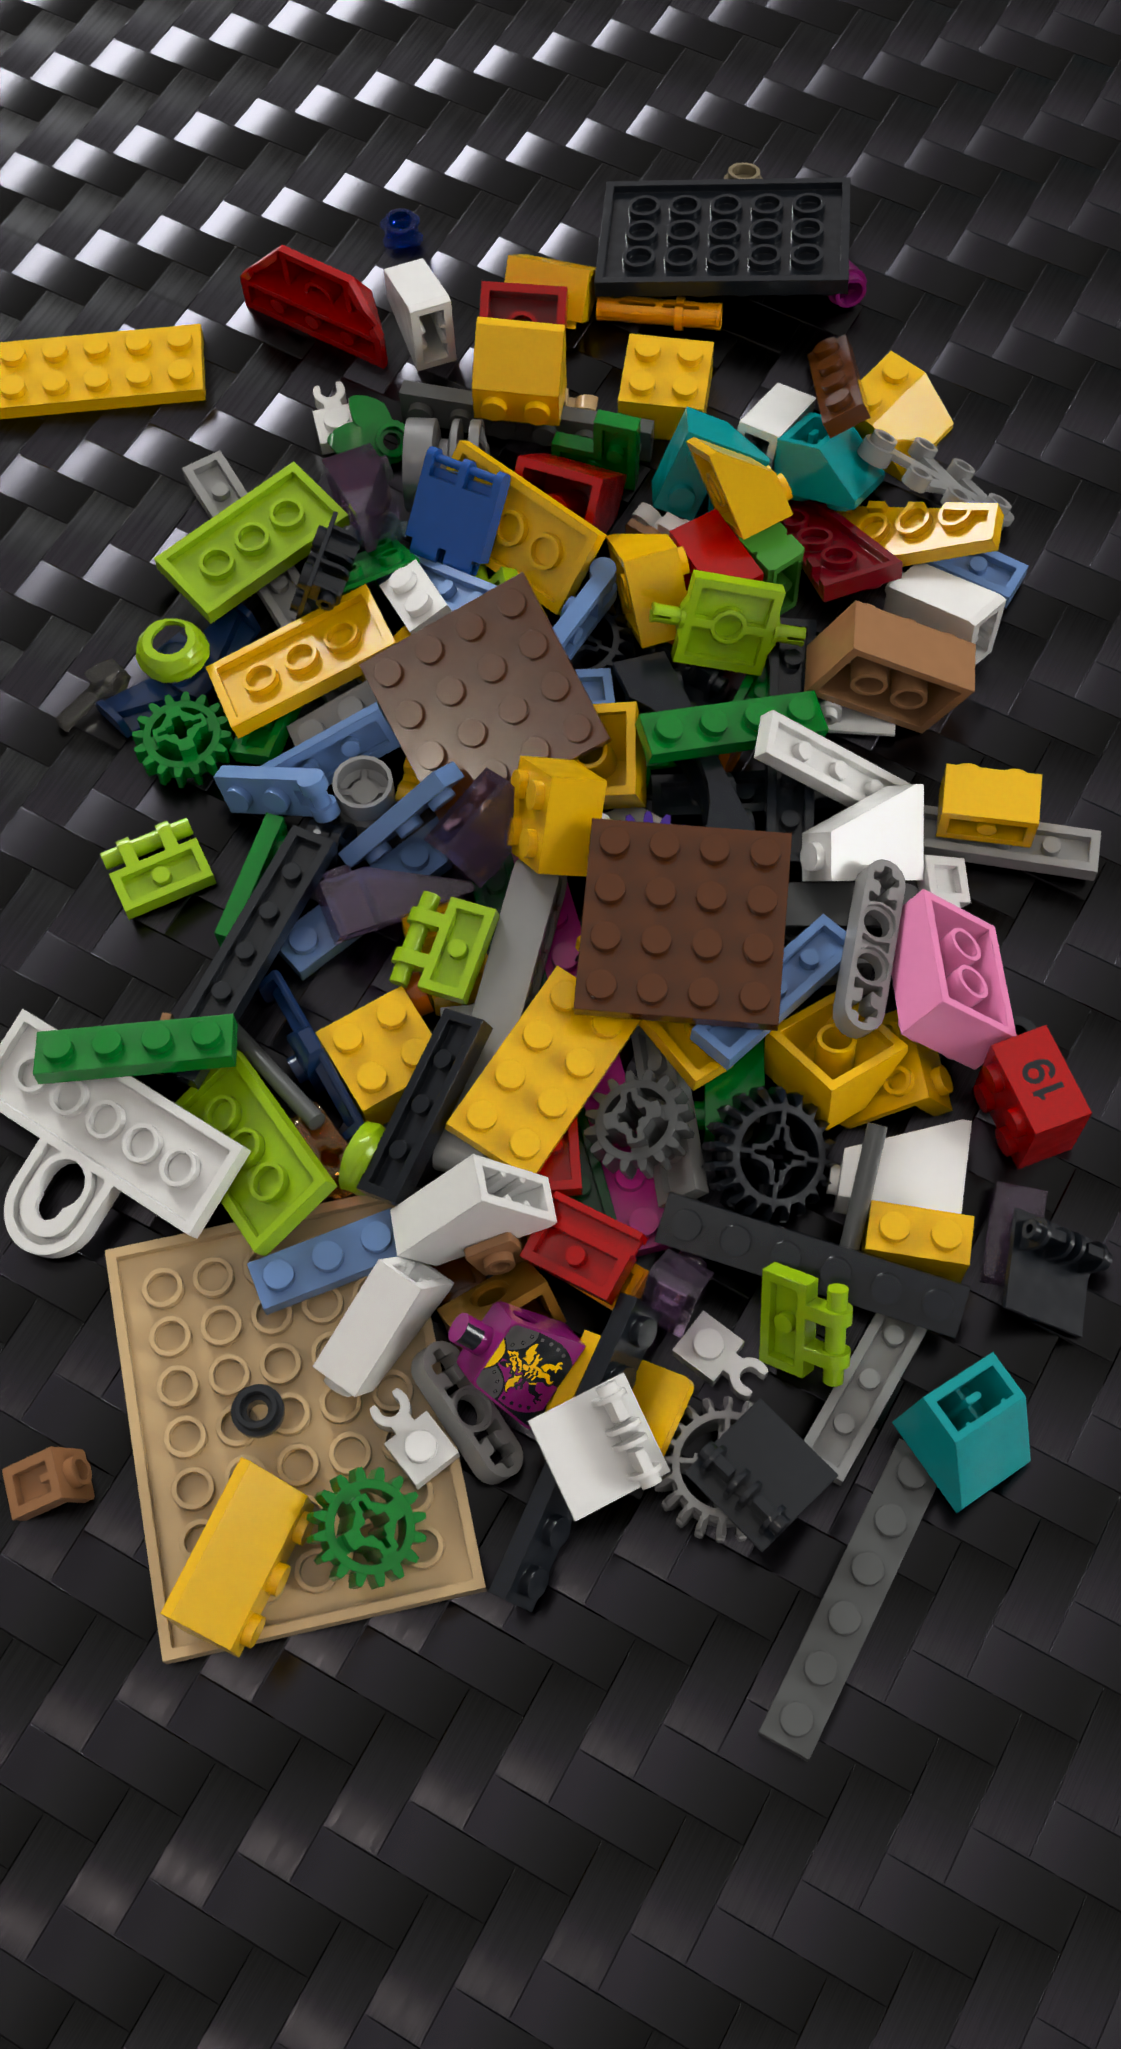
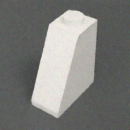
[384,258,457,372]
[737,383,817,471]
[883,563,1007,666]
[800,784,924,881]
[826,1119,972,1214]
[390,1154,557,1266]
[313,1256,454,1397]

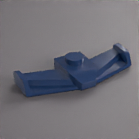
[94,603,261,738]
[258,970,365,1147]

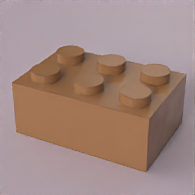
[804,600,976,733]

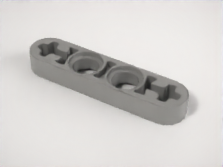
[833,859,906,1039]

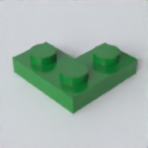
[551,409,641,491]

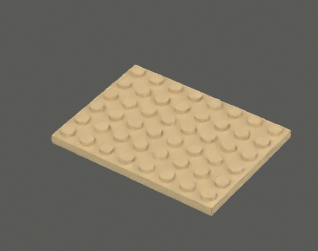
[105,1195,487,1664]

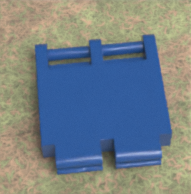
[405,446,511,576]

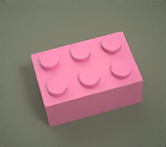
[891,889,1017,1070]

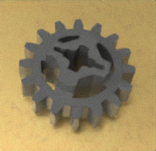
[584,1069,695,1180]

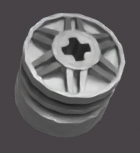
[402,417,490,512]

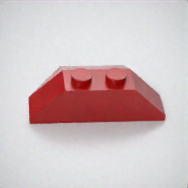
[240,245,388,369]

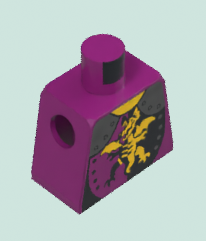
[448,1301,586,1430]

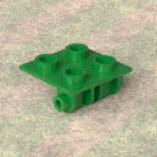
[342,538,420,596]

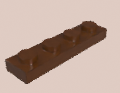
[807,334,871,438]

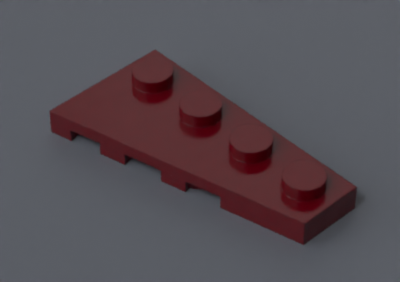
[780,499,903,602]

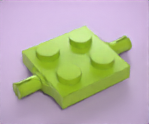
[649,569,806,676]

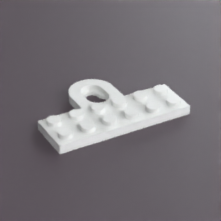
[0,1009,251,1259]

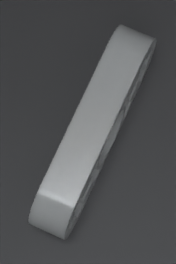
[411,1341,523,1485]

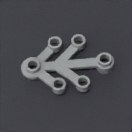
[857,429,1015,530]

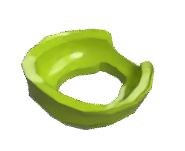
[136,618,210,683]
[338,1121,386,1196]

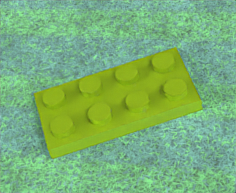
[154,461,350,624]
[175,1050,337,1256]

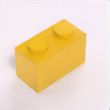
[936,763,1042,848]
[861,1200,975,1283]

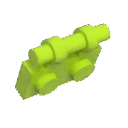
[100,817,216,920]
[389,891,500,1005]
[759,1262,853,1387]

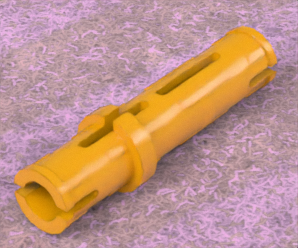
[596,296,723,331]

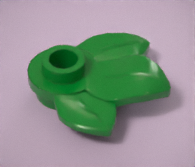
[327,395,405,483]

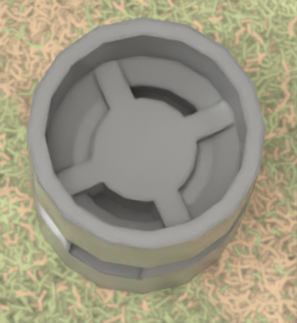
[332,755,397,837]

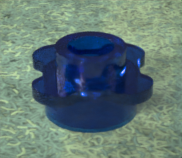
[380,208,423,249]

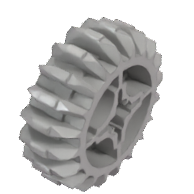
[654,1396,753,1543]

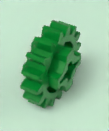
[132,692,234,788]
[306,1467,427,1589]

